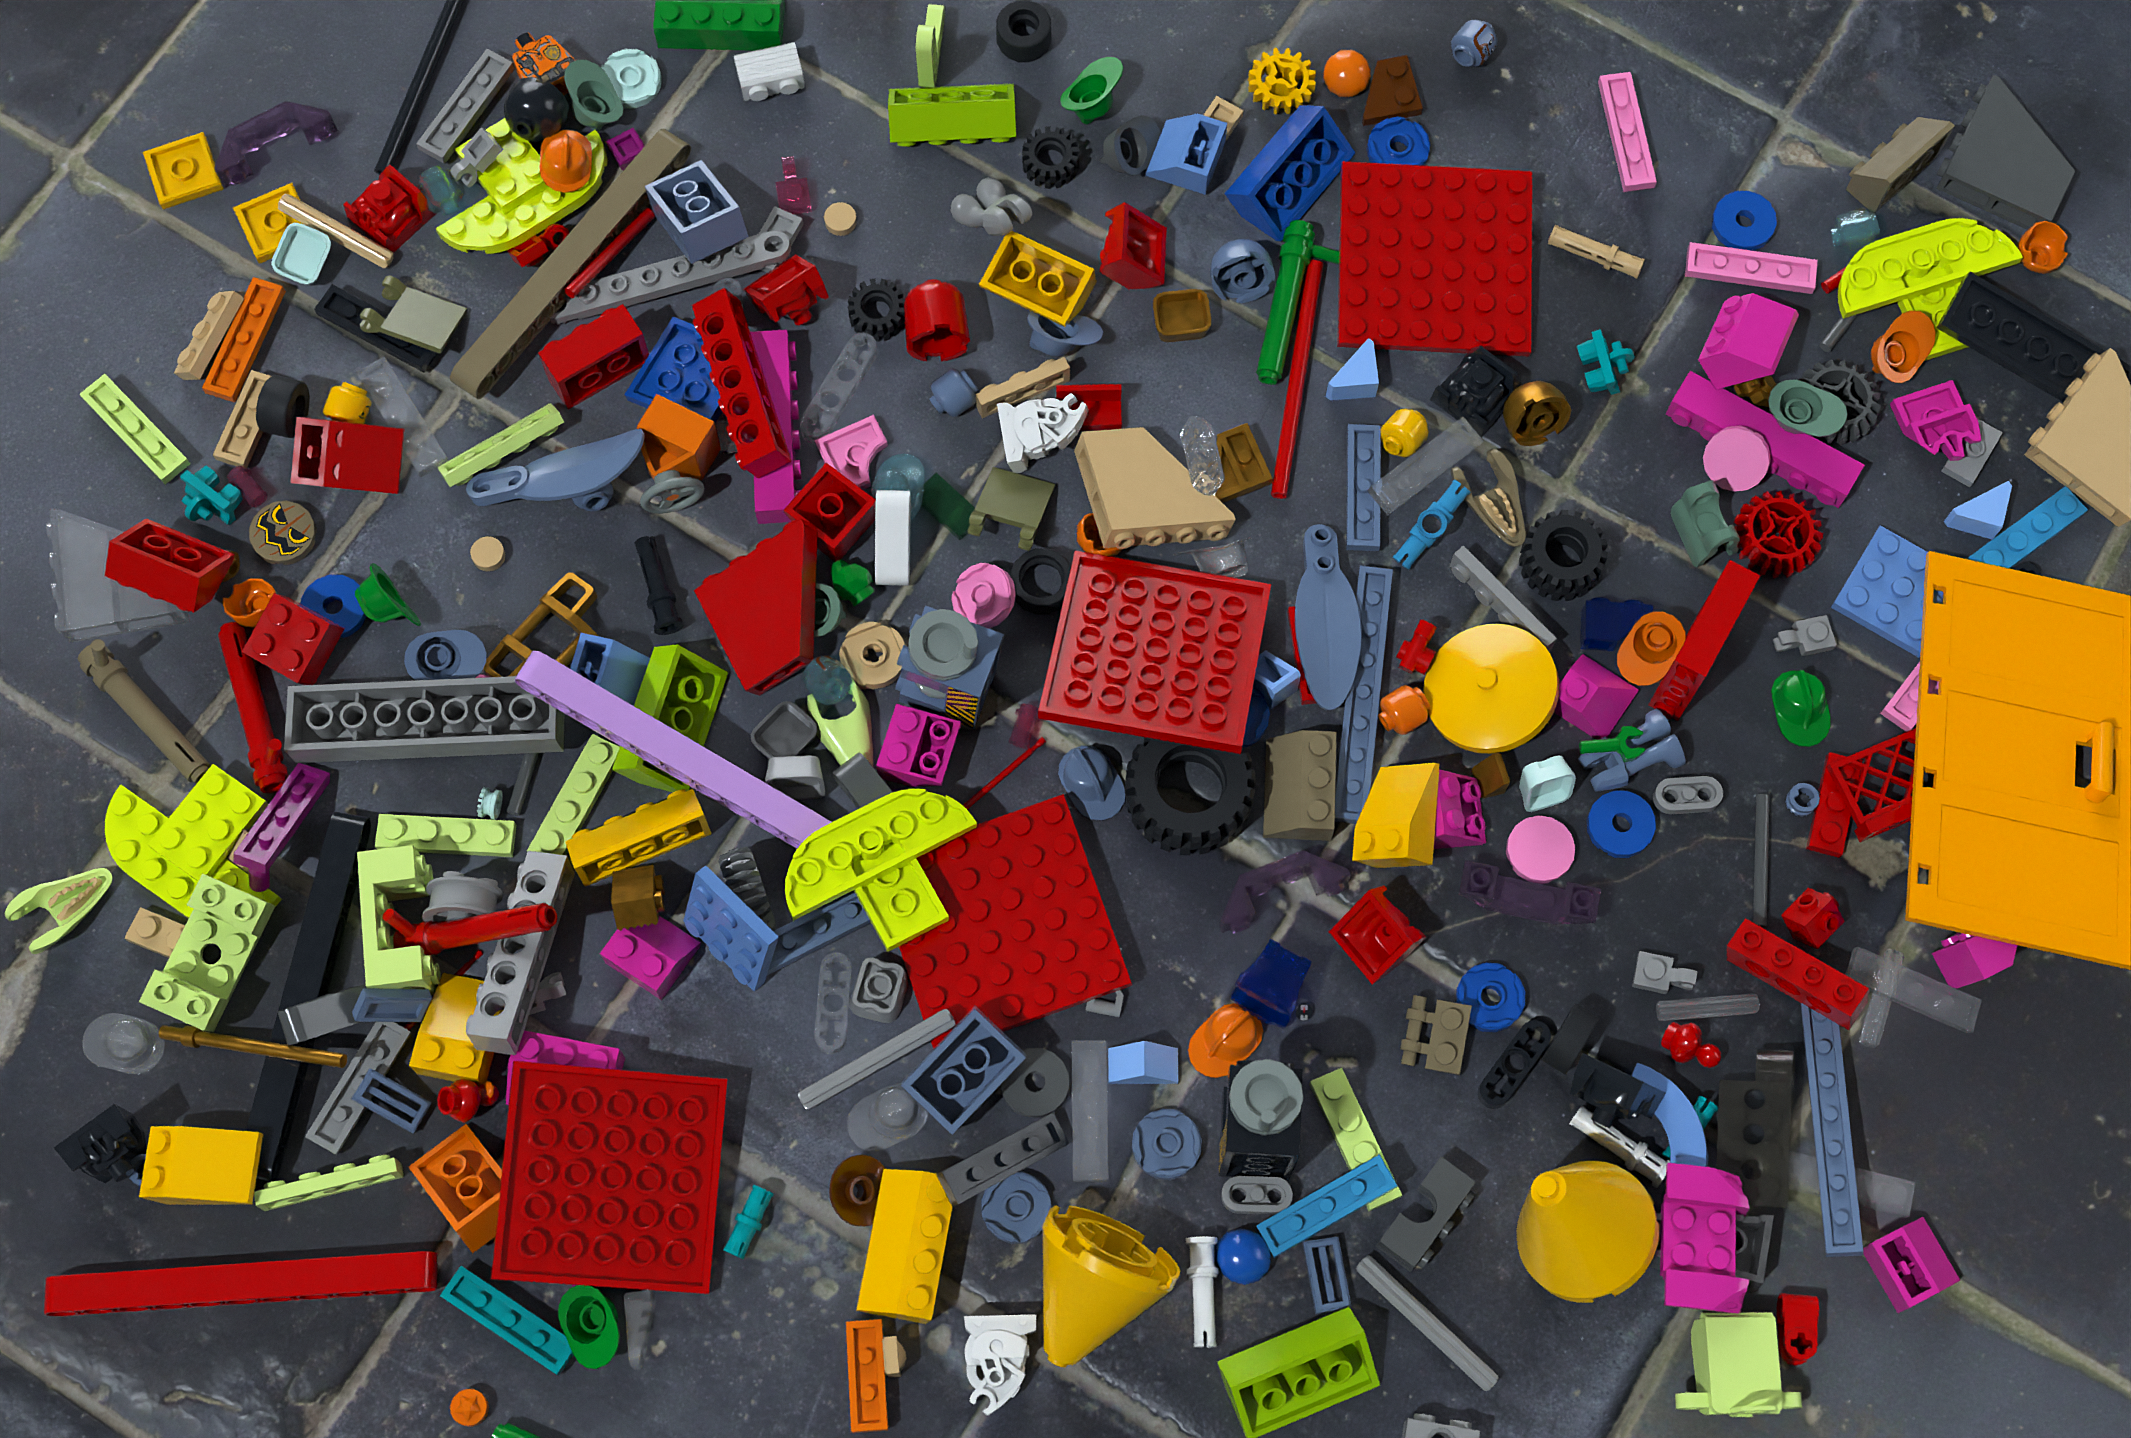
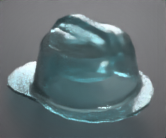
[871,454,925,521]

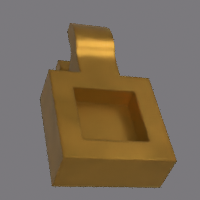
[1733,375,1776,407]

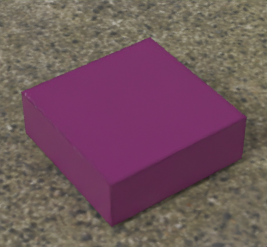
[606,128,645,171]

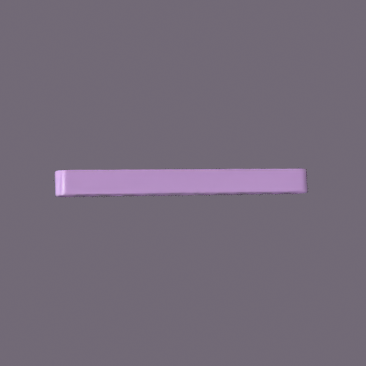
[514,650,832,849]

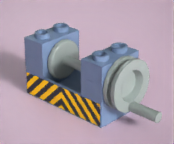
[895,606,1004,729]

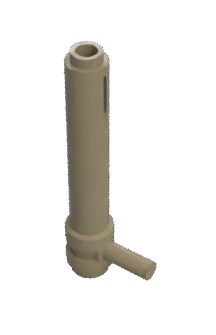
[78,639,210,784]

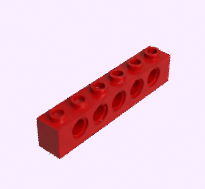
[692,287,792,478]

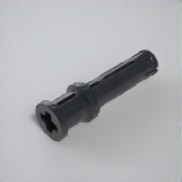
[634,536,684,635]

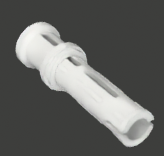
[1569,1105,1670,1188]
[1186,1237,1219,1348]

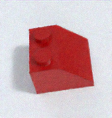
[783,462,876,562]

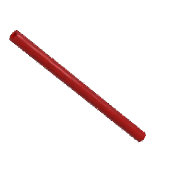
[1271,260,1323,499]

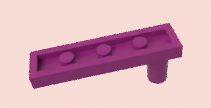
[233,763,330,892]

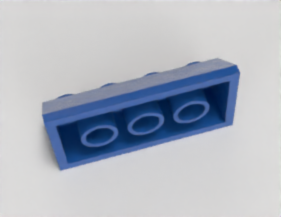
[1224,105,1355,242]

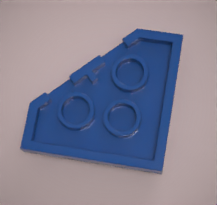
[624,317,722,423]

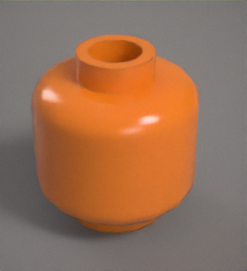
[1378,685,1430,735]

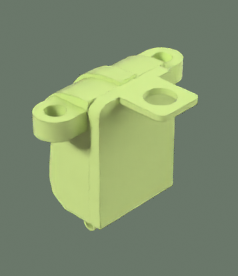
[1675,1312,1802,1417]

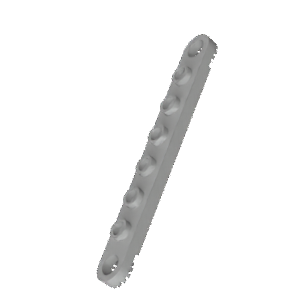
[548,230,791,325]

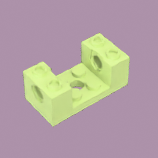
[357,845,441,996]
[139,873,275,1032]

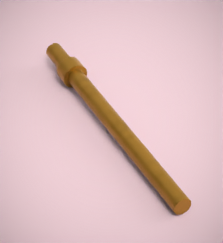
[159,1025,347,1068]

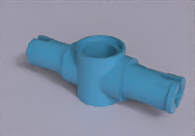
[1392,479,1471,570]

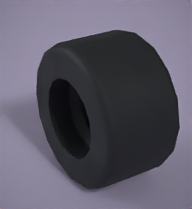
[996,0,1051,62]
[256,375,310,438]

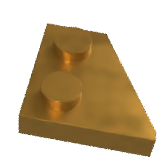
[1213,423,1273,503]

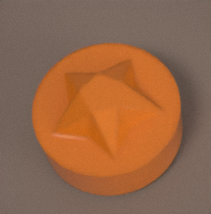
[450,1389,489,1427]

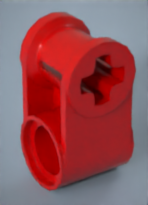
[1776,1293,1819,1366]

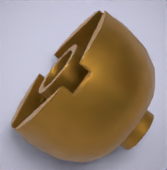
[1503,381,1571,446]

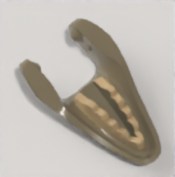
[1450,449,1526,547]

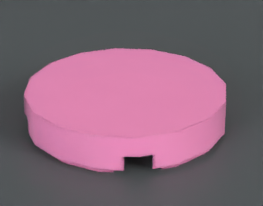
[1703,425,1771,492]
[952,563,1016,628]
[1506,815,1575,884]

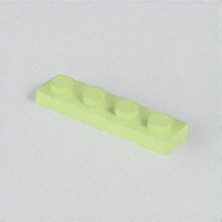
[79,374,190,485]
[437,403,564,487]
[527,734,620,855]
[375,814,517,857]
[1309,1068,1402,1212]
[254,1155,404,1211]

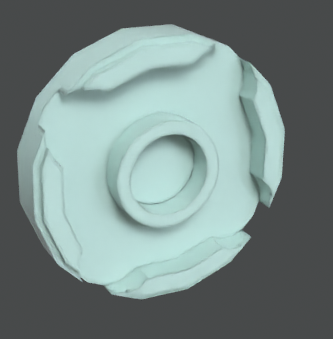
[601,49,662,109]

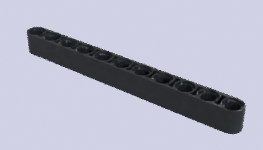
[246,812,371,1182]

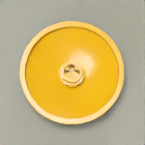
[1423,624,1559,754]

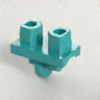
[1577,329,1635,395]
[180,465,243,525]

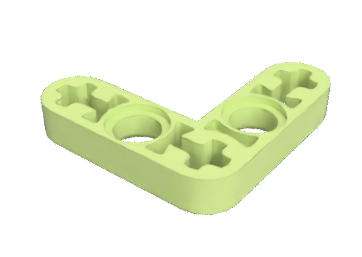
[916,4,945,88]

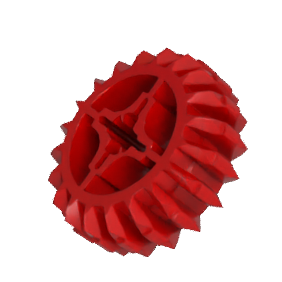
[1734,490,1823,579]

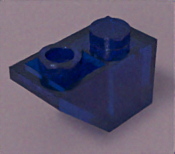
[1580,597,1653,651]

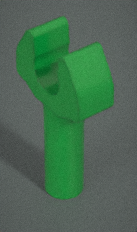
[1579,726,1645,762]

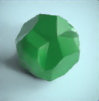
[831,560,875,607]

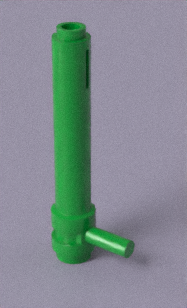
[1256,220,1339,385]

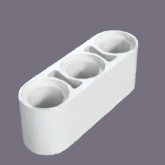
[875,490,911,586]

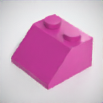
[600,916,702,1000]

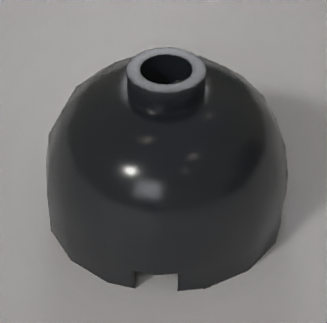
[504,77,569,143]

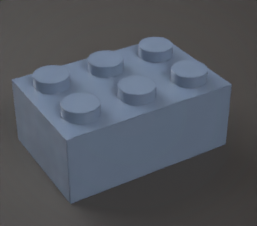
[645,160,749,264]
[901,1006,1026,1135]

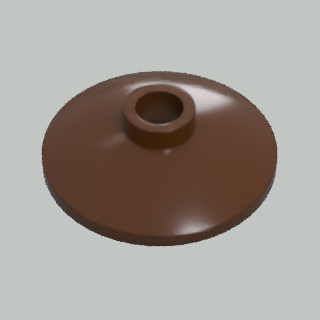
[829,1155,886,1227]

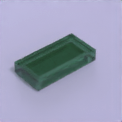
[913,473,975,540]

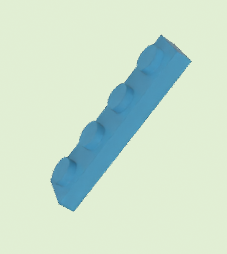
[1967,486,2088,569]
[1256,1155,1398,1258]

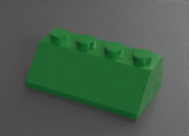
[653,0,785,51]

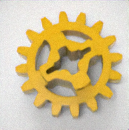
[1248,48,1316,114]

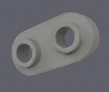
[1653,776,1723,814]
[1221,1176,1293,1215]

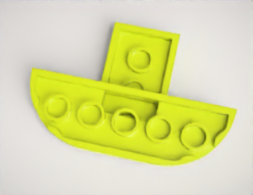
[435,118,607,254]
[1838,218,2023,361]
[105,764,282,918]
[785,789,977,952]

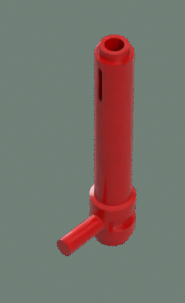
[218,622,289,793]
[383,903,557,956]

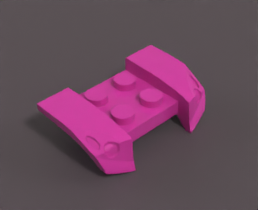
[1660,1163,1750,1313]

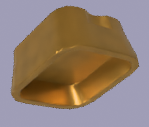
[1153,289,1211,342]

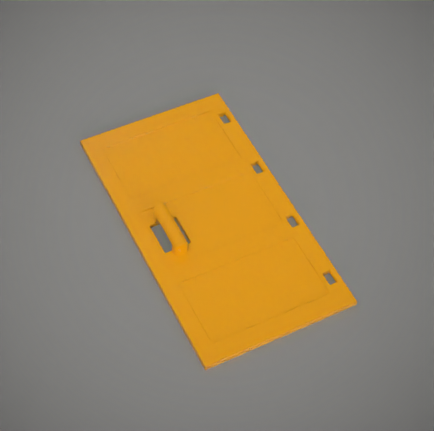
[1905,551,2131,970]

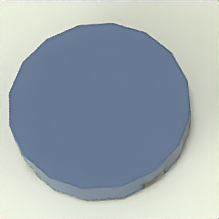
[1132,1109,1202,1180]
[981,1172,1051,1244]

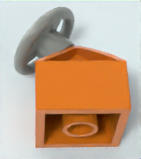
[637,394,721,514]

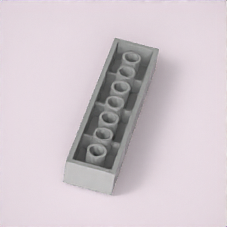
[284,676,565,763]

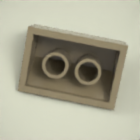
[1846,117,1955,214]
[1263,730,1336,841]

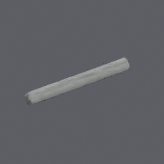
[798,1009,956,1110]
[1356,1255,1499,1391]

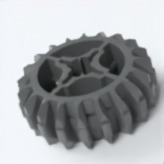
[1798,359,1881,446]
[718,846,776,931]

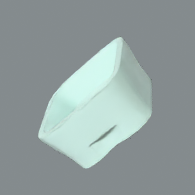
[271,223,331,286]
[1519,755,1576,812]

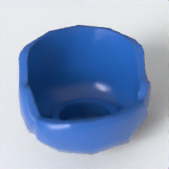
[1214,1228,1271,1285]

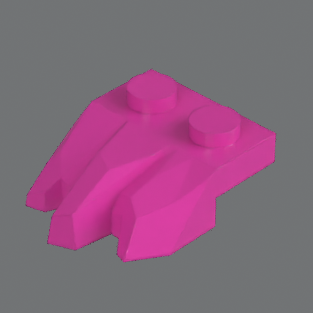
[1890,380,1982,461]

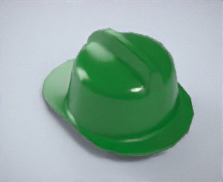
[1060,57,1124,125]
[355,563,421,626]
[1771,670,1830,747]
[558,1285,620,1369]

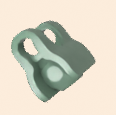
[1671,480,1740,567]

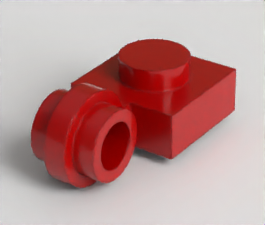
[508,224,569,268]

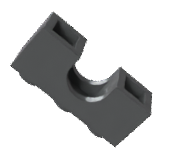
[1376,1156,1476,1272]

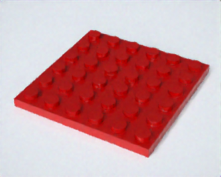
[1337,161,1532,357]
[1038,551,1271,754]
[899,794,1132,1049]
[491,1061,727,1294]

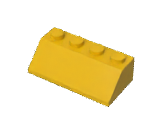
[565,789,712,887]
[856,1169,952,1324]

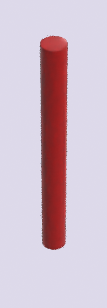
[564,208,655,298]

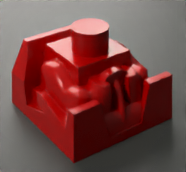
[343,164,436,253]
[1099,202,1167,290]
[743,255,829,326]
[1329,886,1426,985]

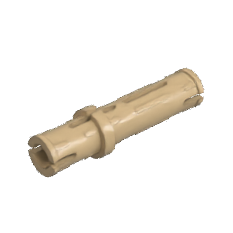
[1548,225,1645,279]

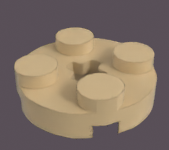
[839,622,905,690]

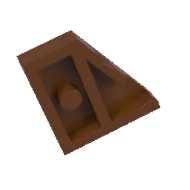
[1362,55,1423,126]

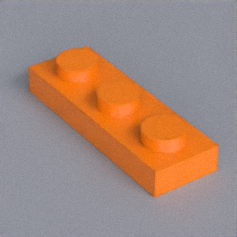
[846,1319,888,1433]

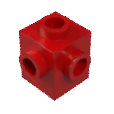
[1781,888,1845,949]

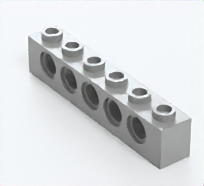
[466,851,575,1055]

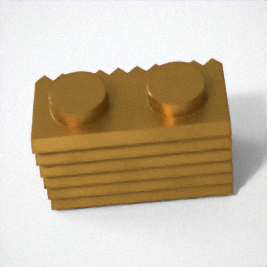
[611,865,665,931]

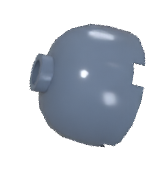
[1210,239,1275,303]

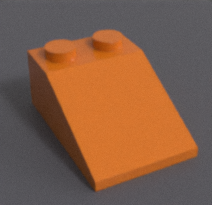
[408,1124,502,1253]

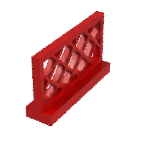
[1827,728,1934,843]

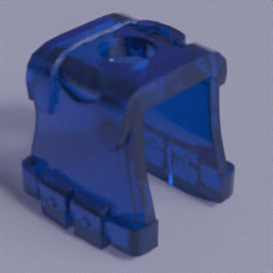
[1230,938,1312,1029]

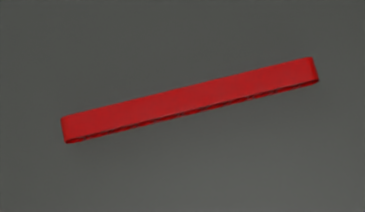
[44,1251,437,1316]

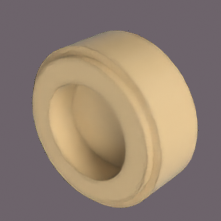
[824,202,857,236]
[470,537,505,571]

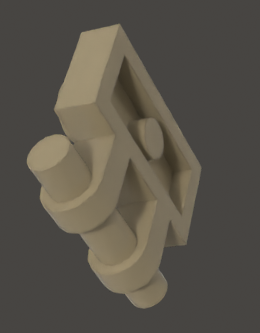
[1400,995,1472,1075]

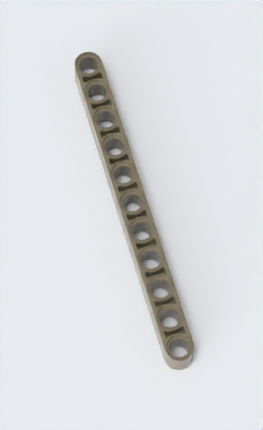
[450,129,691,399]

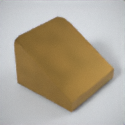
[1472,752,1510,799]

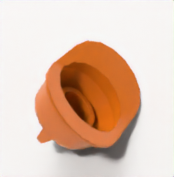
[540,130,592,193]
[1871,311,1936,383]
[1617,612,1686,686]
[1188,1003,1263,1078]

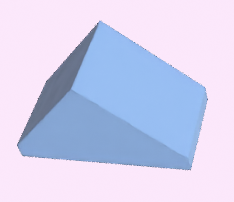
[1325,338,1379,401]
[1944,481,2012,539]
[1253,650,1301,709]
[1108,1041,1178,1084]

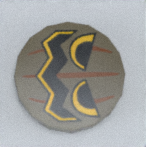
[249,501,317,565]

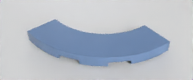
[1632,1063,1708,1167]

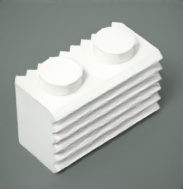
[734,42,805,101]

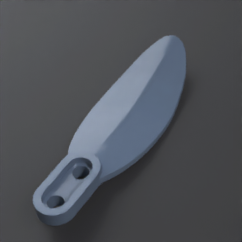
[466,429,645,506]
[1295,524,1361,711]

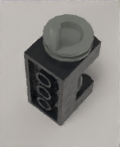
[1218,1059,1303,1181]

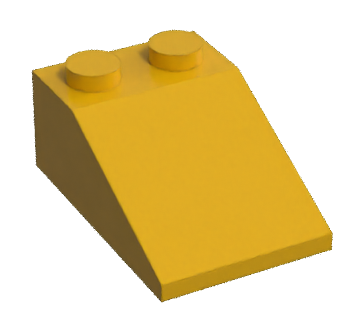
[1352,763,1440,868]
[409,973,503,1085]
[139,1126,263,1205]

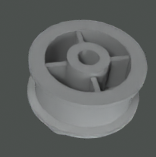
[422,871,503,922]

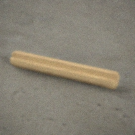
[278,194,393,268]

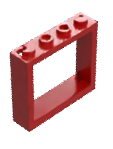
[1648,560,1760,721]

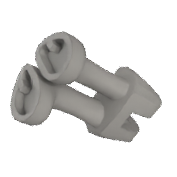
[951,177,1032,236]

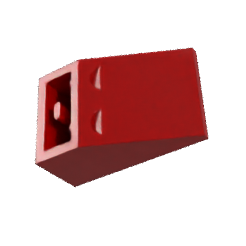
[290,417,405,494]

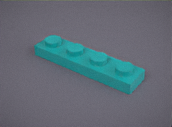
[440,1266,573,1376]

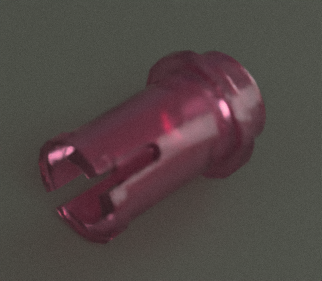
[227,466,268,508]
[1008,704,1041,749]

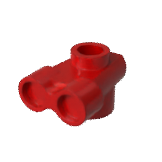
[1396,620,1437,675]

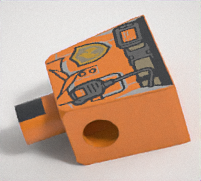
[512,32,576,95]

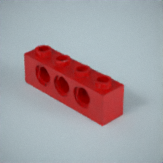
[1727,918,1869,1030]

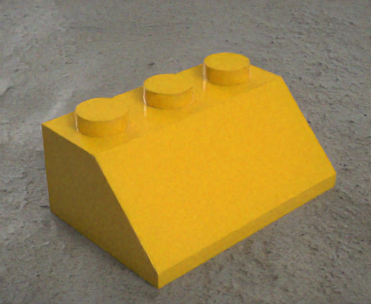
[979,231,1097,327]

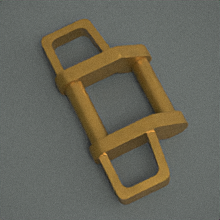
[483,572,598,677]

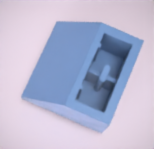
[1146,114,1227,195]
[570,633,650,706]

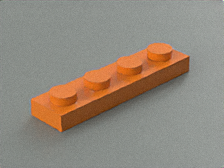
[202,277,286,403]

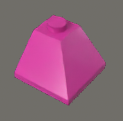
[1554,654,1639,739]

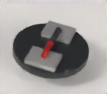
[1295,1003,1313,1020]

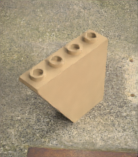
[2025,348,2131,527]
[1074,427,1236,549]

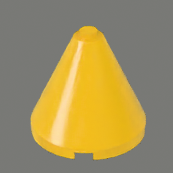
[1517,1161,1660,1303]
[1043,1206,1180,1368]

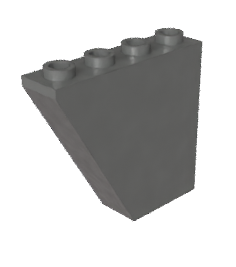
[1936,75,2075,230]

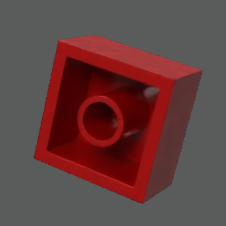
[242,593,345,685]

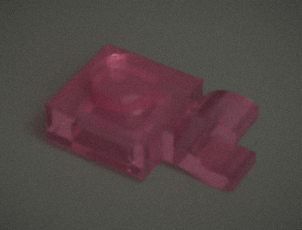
[775,156,812,214]

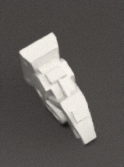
[997,393,1089,474]
[964,1315,1036,1416]

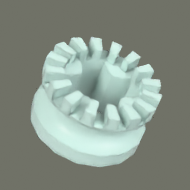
[477,787,503,820]

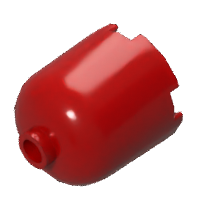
[904,279,970,361]

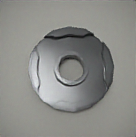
[1001,1048,1069,1118]

